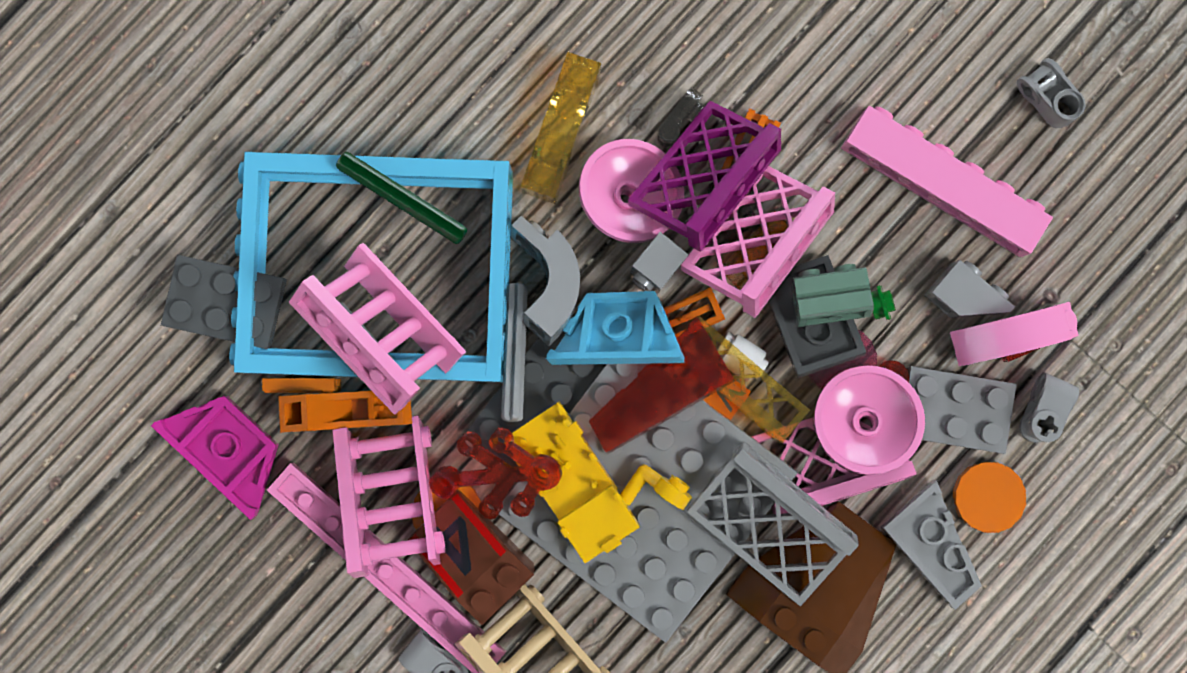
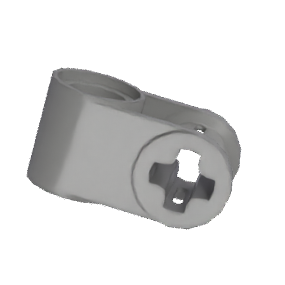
[1017,58,1086,128]
[1019,372,1079,443]
[399,629,469,673]

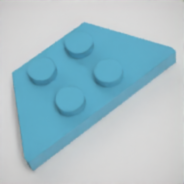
[546,291,685,365]

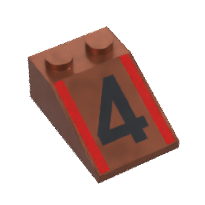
[407,489,534,625]

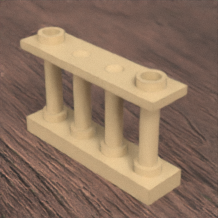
[454,584,610,673]

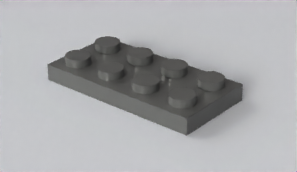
[466,332,607,476]

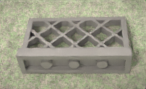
[687,442,859,606]

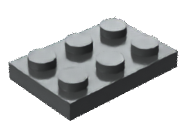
[160,255,287,349]
[768,255,867,378]

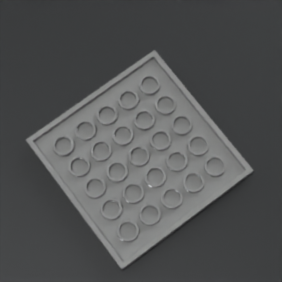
[495,363,798,643]

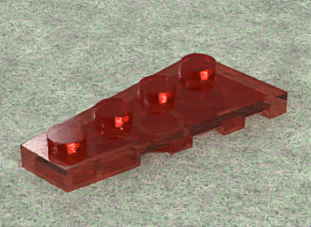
[589,317,735,454]

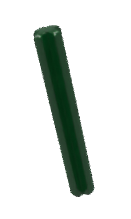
[336,151,467,244]

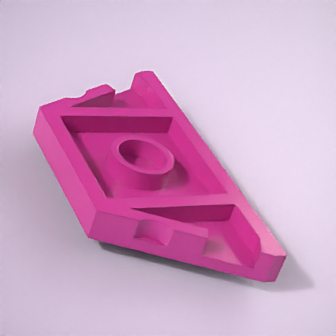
[151,396,279,520]

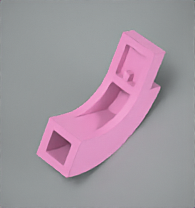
[950,302,1079,367]

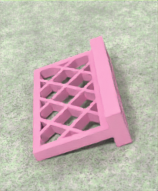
[681,166,835,318]
[752,417,916,514]

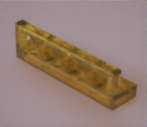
[678,316,810,443]

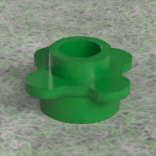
[871,285,896,320]

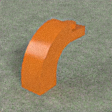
[278,391,412,433]

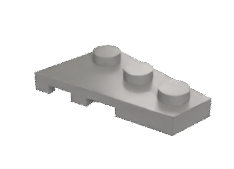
[881,480,982,610]

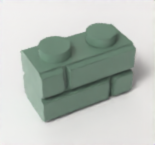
[791,264,874,327]

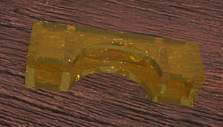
[520,52,601,204]

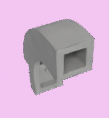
[511,216,580,346]

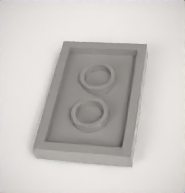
[906,366,1017,454]

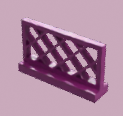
[628,101,781,252]

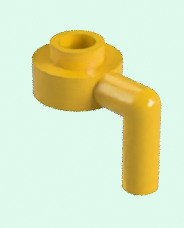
[620,464,692,510]

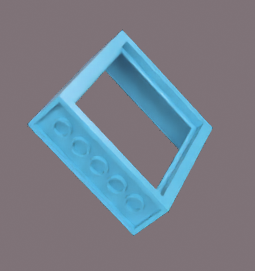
[229,152,513,383]

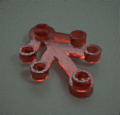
[429,428,562,519]

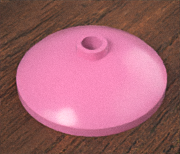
[579,139,684,243]
[814,366,925,475]

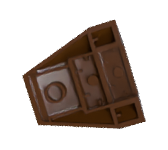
[726,501,896,673]

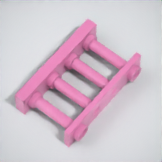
[289,243,466,415]
[332,416,445,578]

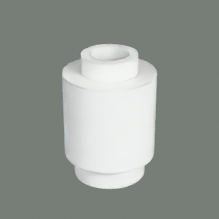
[713,332,769,382]

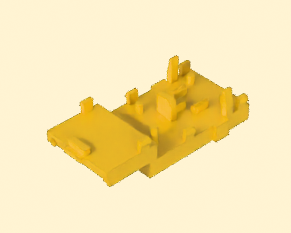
[504,401,640,563]

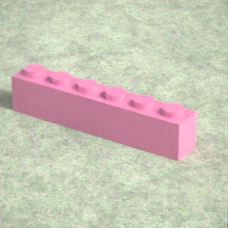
[841,106,1053,257]

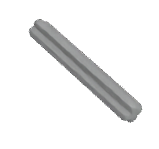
[501,283,528,422]

